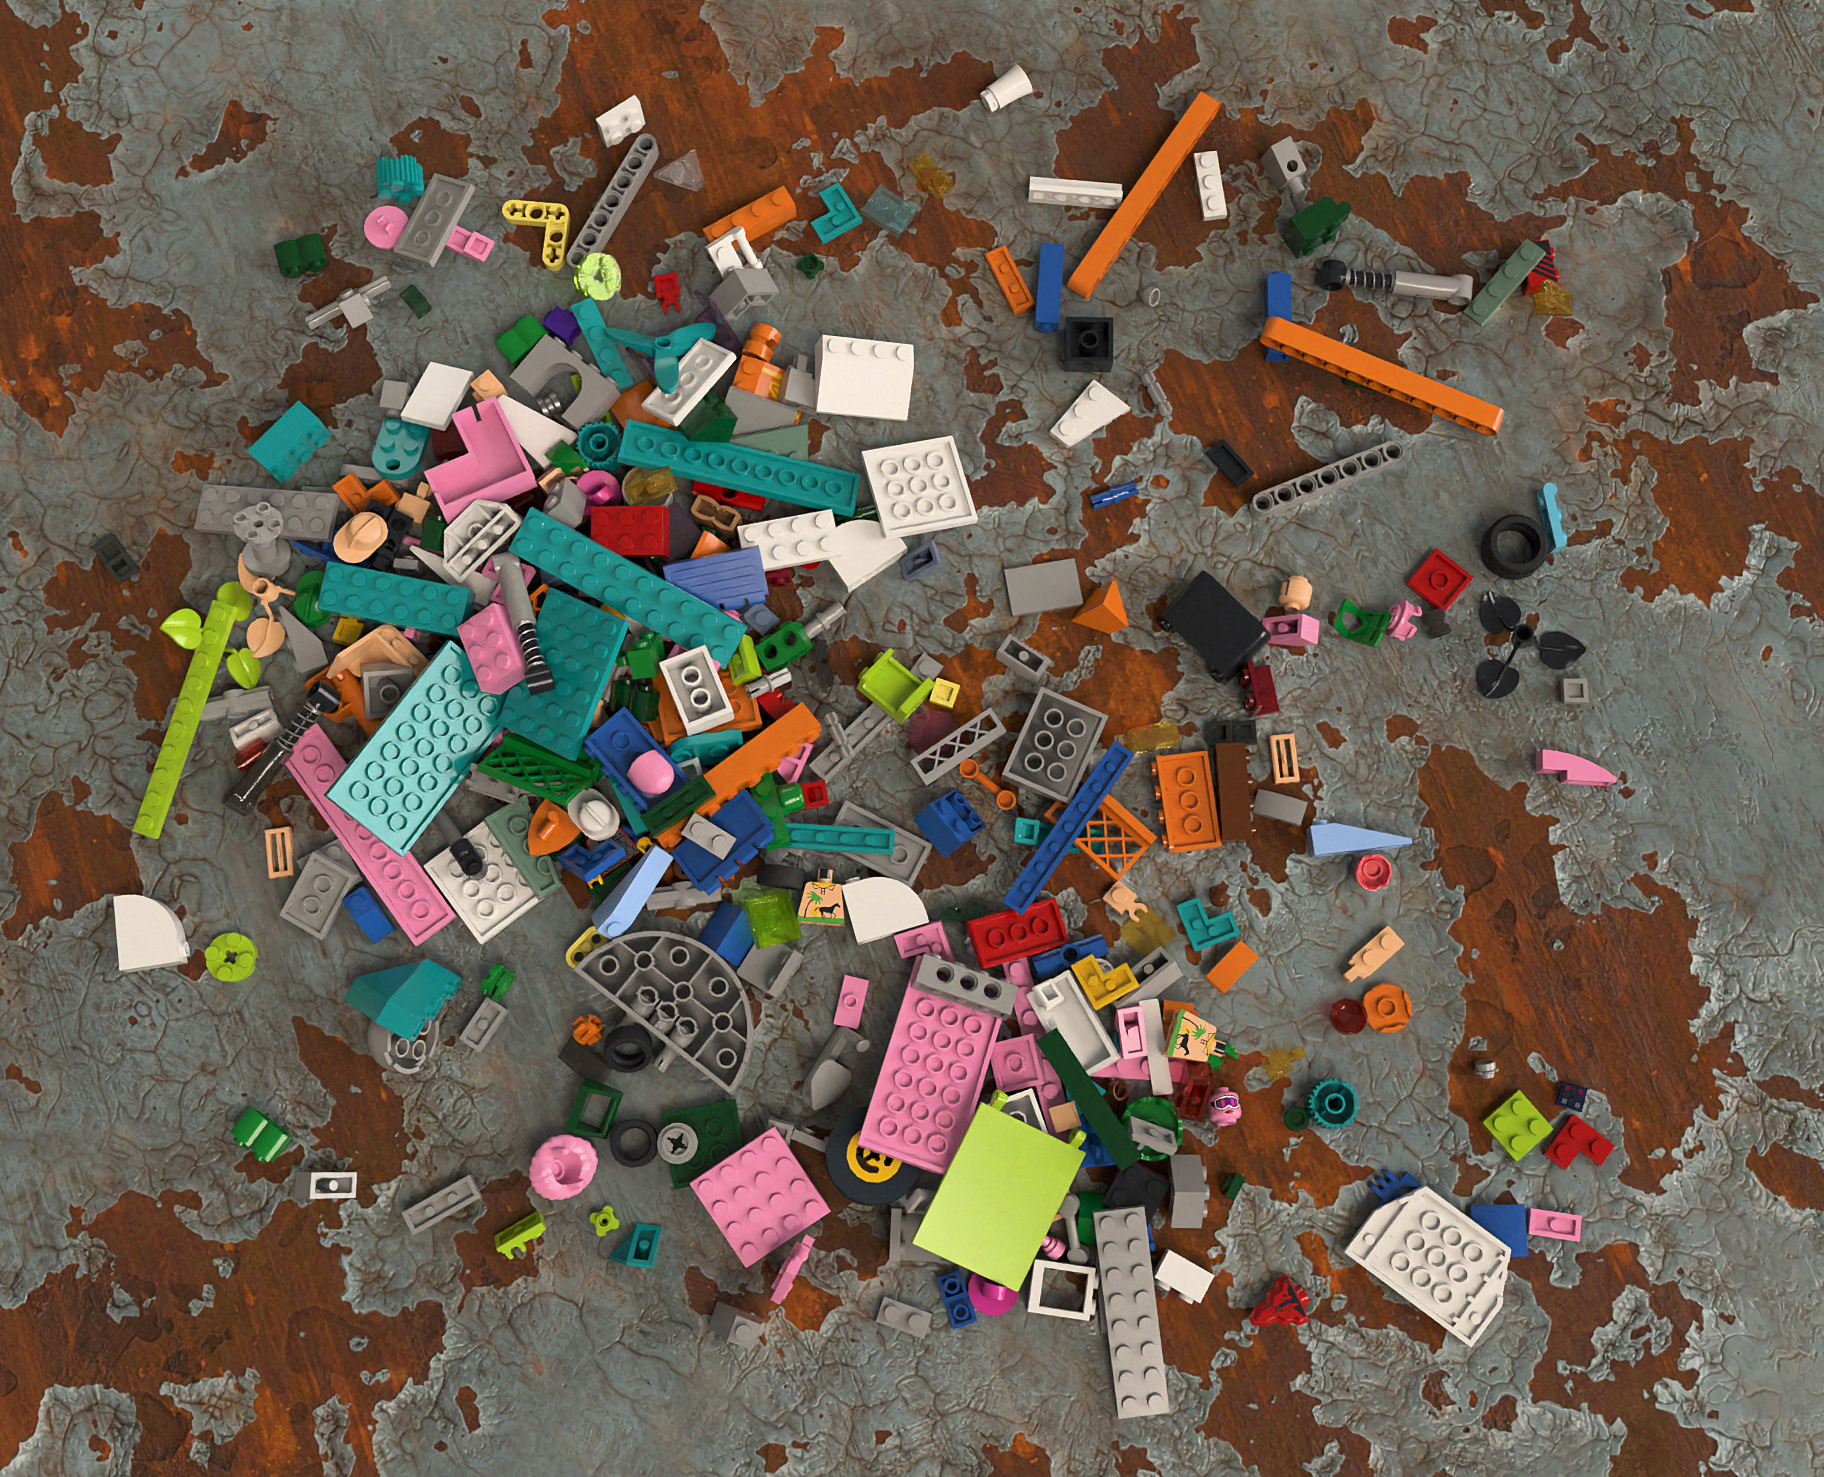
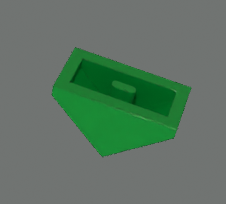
[1076,1191,1105,1245]

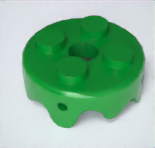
[1119,1097,1183,1161]

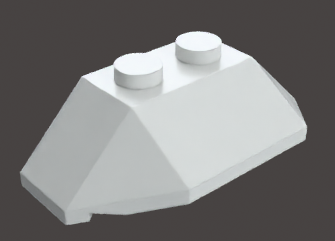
[443,499,523,583]

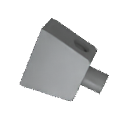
[1259,136,1306,196]

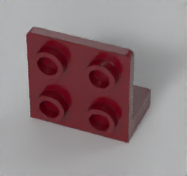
[1238,661,1280,718]

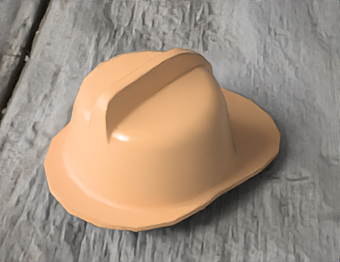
[333,512,388,563]

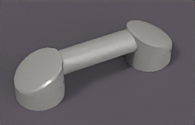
[1058,1193,1090,1266]

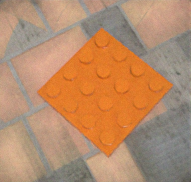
[651,654,762,745]

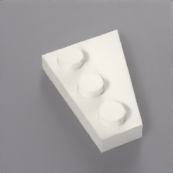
[1049,380,1130,448]

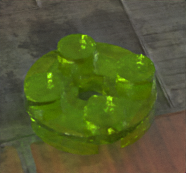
[574,253,621,301]

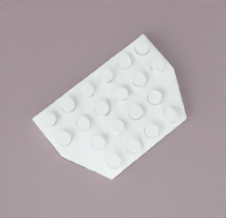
[1343,1185,1511,1347]

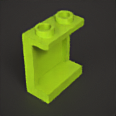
[857,648,936,725]

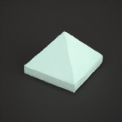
[676,757,704,784]

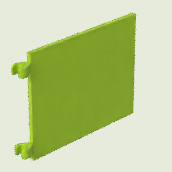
[911,1089,1086,1292]

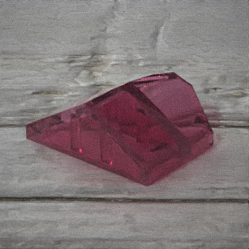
[907,710,965,765]

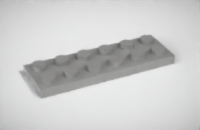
[194,484,340,542]

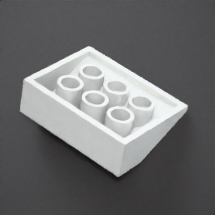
[815,335,914,421]

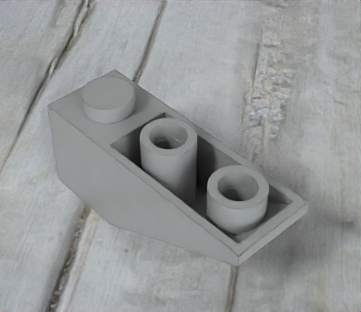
[278,606,333,678]

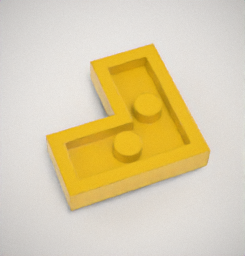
[1071,954,1139,1010]

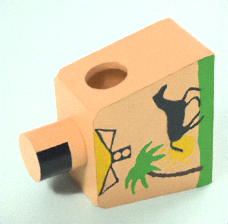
[797,869,845,927]
[1161,1009,1226,1062]

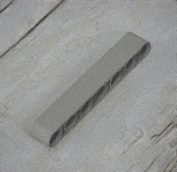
[567,133,659,277]
[1249,441,1404,520]

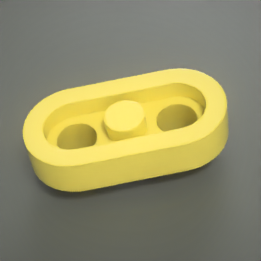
[566,926,609,969]

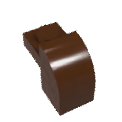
[288,380,336,416]

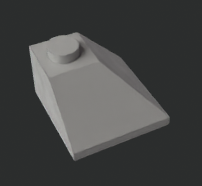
[360,662,414,719]

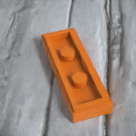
[984,245,1036,316]

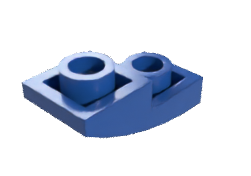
[936,1270,978,1331]

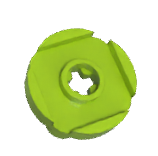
[205,932,258,982]

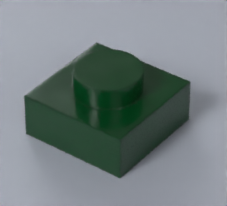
[1221,1172,1246,1201]

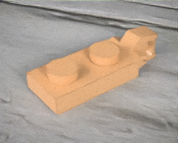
[1342,926,1405,983]

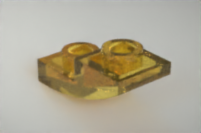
[906,151,955,200]
[1125,721,1181,754]

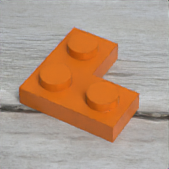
[332,471,401,516]

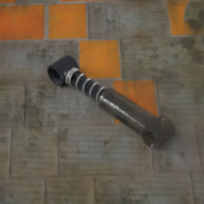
[222,679,342,817]

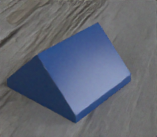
[698,900,765,968]

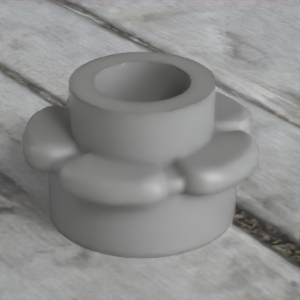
[1474,1059,1499,1079]

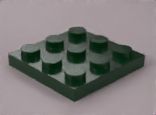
[661,1099,744,1190]

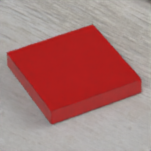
[1405,548,1474,615]

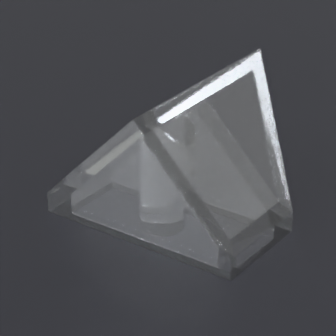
[653,149,704,192]

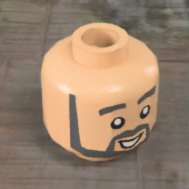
[1278,576,1312,613]

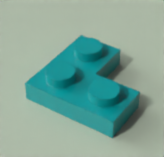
[811,182,862,245]
[1175,897,1241,952]

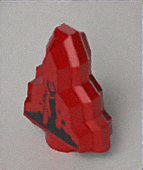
[1248,1274,1310,1326]

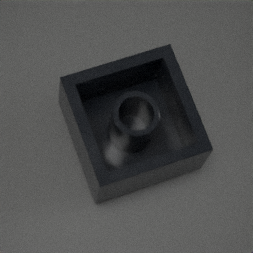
[1064,317,1113,372]

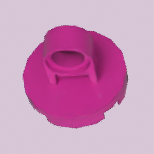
[575,470,621,516]
[968,1272,1018,1316]

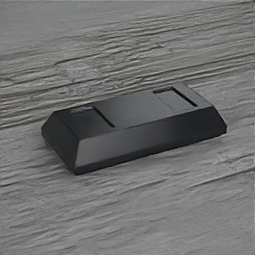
[1205,439,1254,488]

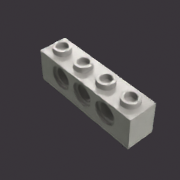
[911,953,1019,1020]

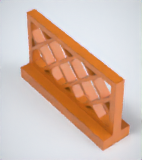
[1043,772,1157,883]

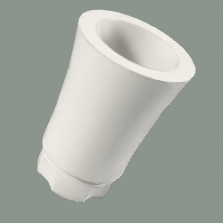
[980,64,1033,113]

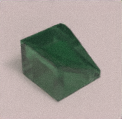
[399,284,432,319]

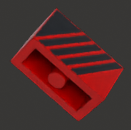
[1517,239,1559,296]

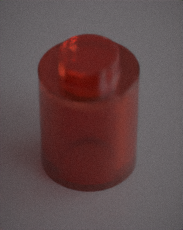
[234,737,271,774]

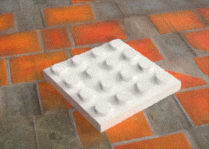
[861,436,978,540]
[424,807,562,945]

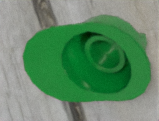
[294,571,331,628]

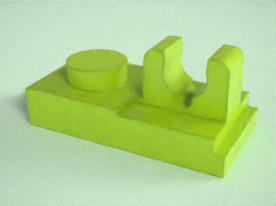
[494,1210,546,1259]

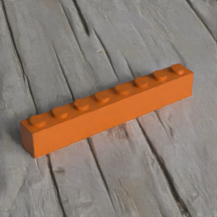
[656,702,822,849]

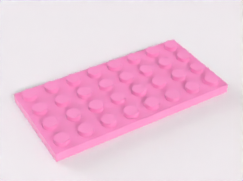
[856,955,1002,1176]

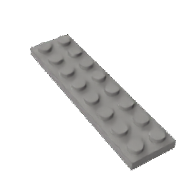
[1092,1205,1170,1419]

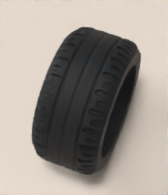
[1481,514,1549,580]

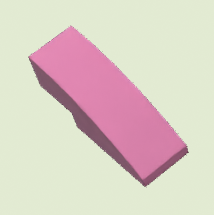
[1536,750,1617,786]

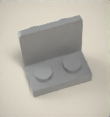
[737,932,804,1000]
[889,1207,940,1262]

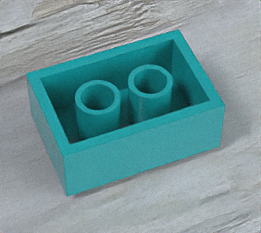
[247,400,332,484]

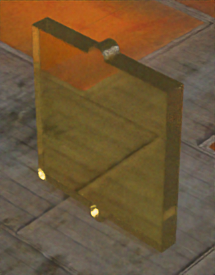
[1118,903,1177,958]

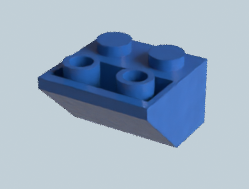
[913,789,986,858]

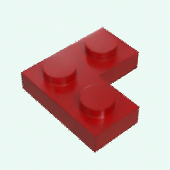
[1542,1114,1615,1170]

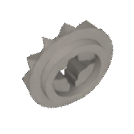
[657,1123,698,1164]

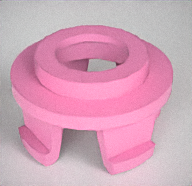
[1385,599,1422,641]

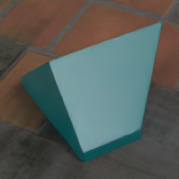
[607,1223,662,1269]

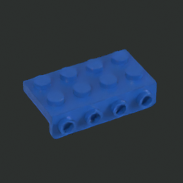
[583,706,690,816]

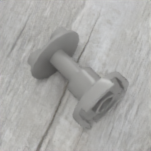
[233,502,292,578]

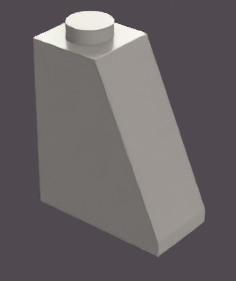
[708,1301,765,1350]

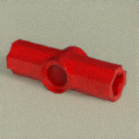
[692,481,766,513]

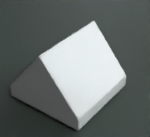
[1032,978,1064,1012]

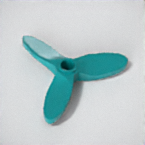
[605,322,716,394]

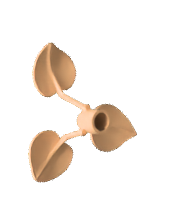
[238,553,296,658]

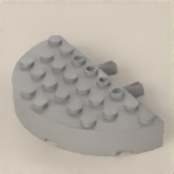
[574,931,755,1095]

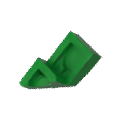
[544,440,588,474]

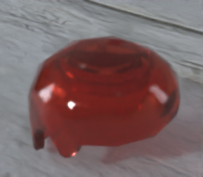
[1329,998,1368,1036]

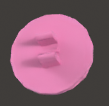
[364,205,409,250]

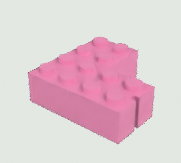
[424,396,538,524]

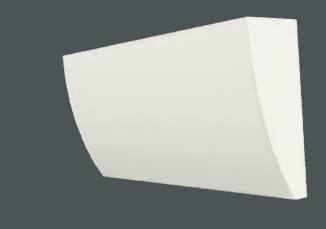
[1026,970,1121,1076]

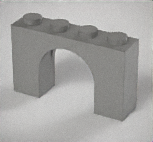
[509,334,621,432]

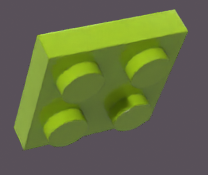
[1480,1090,1553,1162]

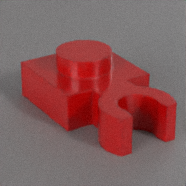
[653,272,681,315]

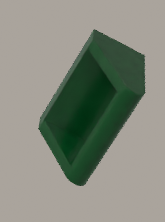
[564,1077,624,1140]

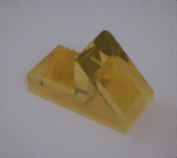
[1535,279,1573,317]
[624,466,678,506]

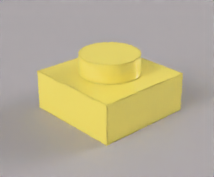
[929,678,960,709]

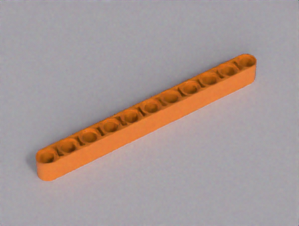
[1066,91,1221,300]
[1260,316,1505,436]

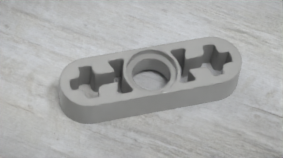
[339,464,410,490]

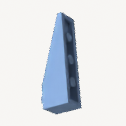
[1306,820,1412,858]
[591,843,674,940]

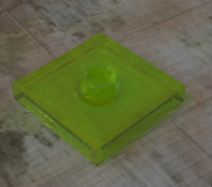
[742,891,803,950]

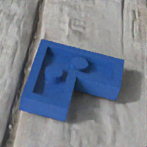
[557,838,626,883]

